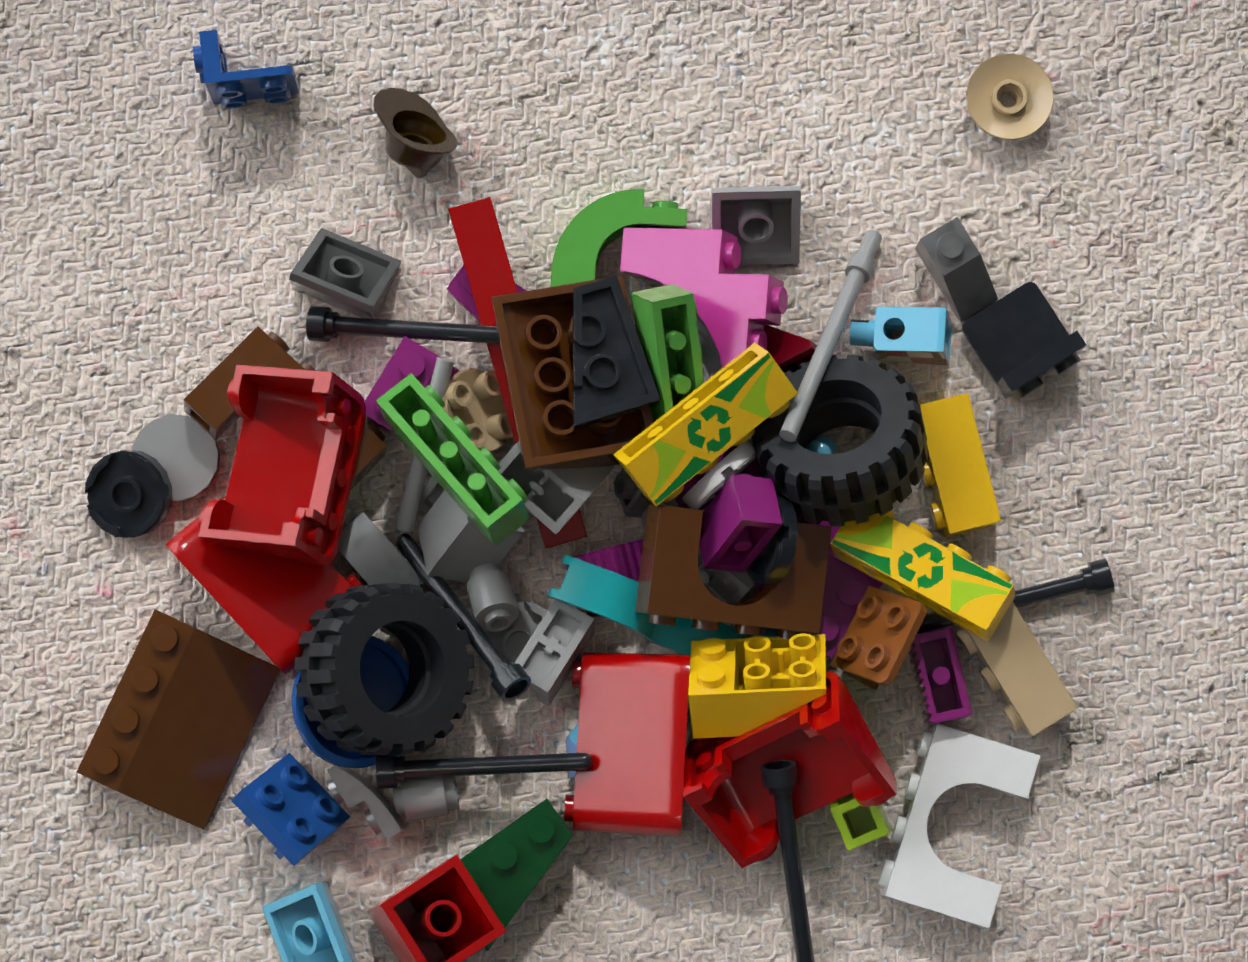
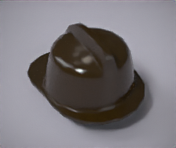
[373,88,457,178]

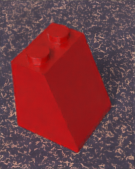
[367,854,507,962]

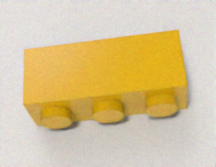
[920,393,1001,538]

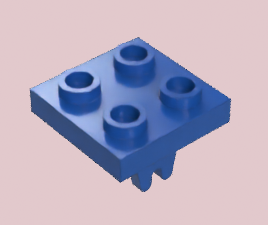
[232,753,351,866]

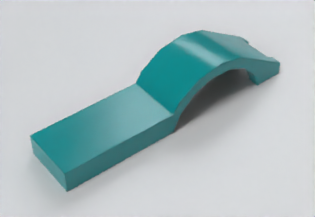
[547,555,746,655]

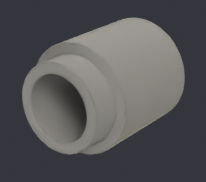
[466,563,519,632]
[393,776,460,822]

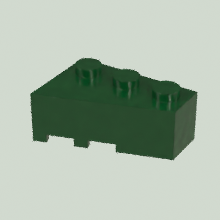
[460,799,573,951]

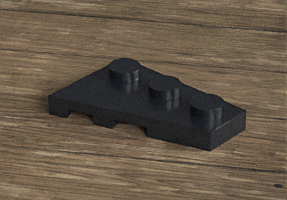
[573,275,660,430]

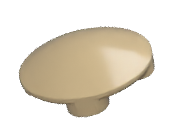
[443,368,513,453]

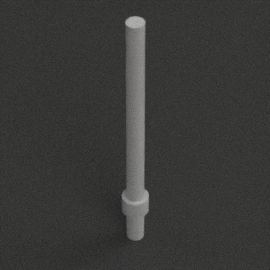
[779,230,882,442]

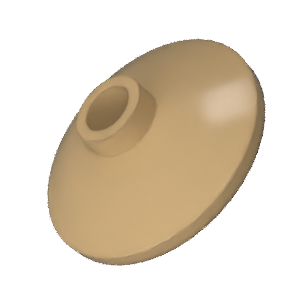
[966,54,1053,140]

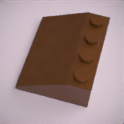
[491,275,654,470]
[77,609,281,830]

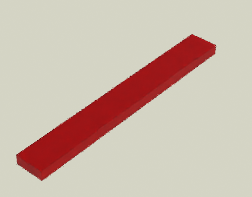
[448,197,588,549]

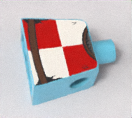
[850,307,952,366]

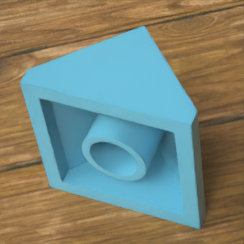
[262,881,358,962]

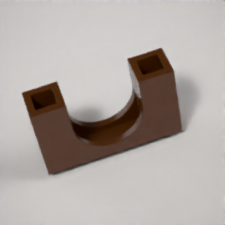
[183,326,387,490]
[635,505,832,639]

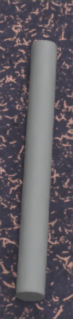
[395,357,454,532]

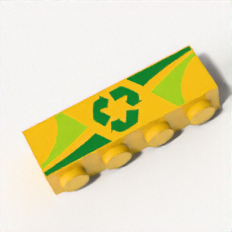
[613,343,798,506]
[830,511,1015,642]

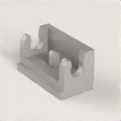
[514,600,595,706]

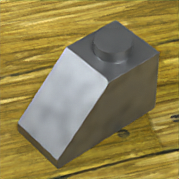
[915,217,998,323]

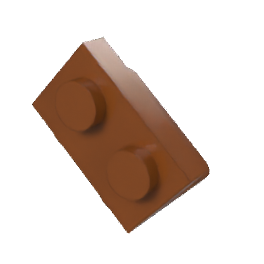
[830,586,927,690]

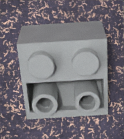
[498,441,615,534]

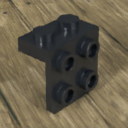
[962,282,1087,399]

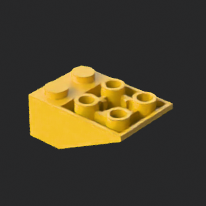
[688,633,826,739]

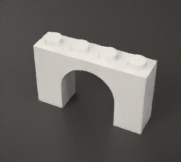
[878,723,1040,928]

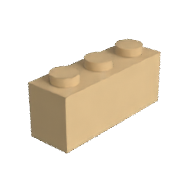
[956,602,1078,736]

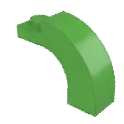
[550,189,687,287]

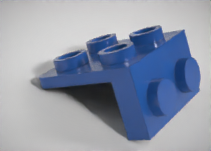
[193,30,299,108]

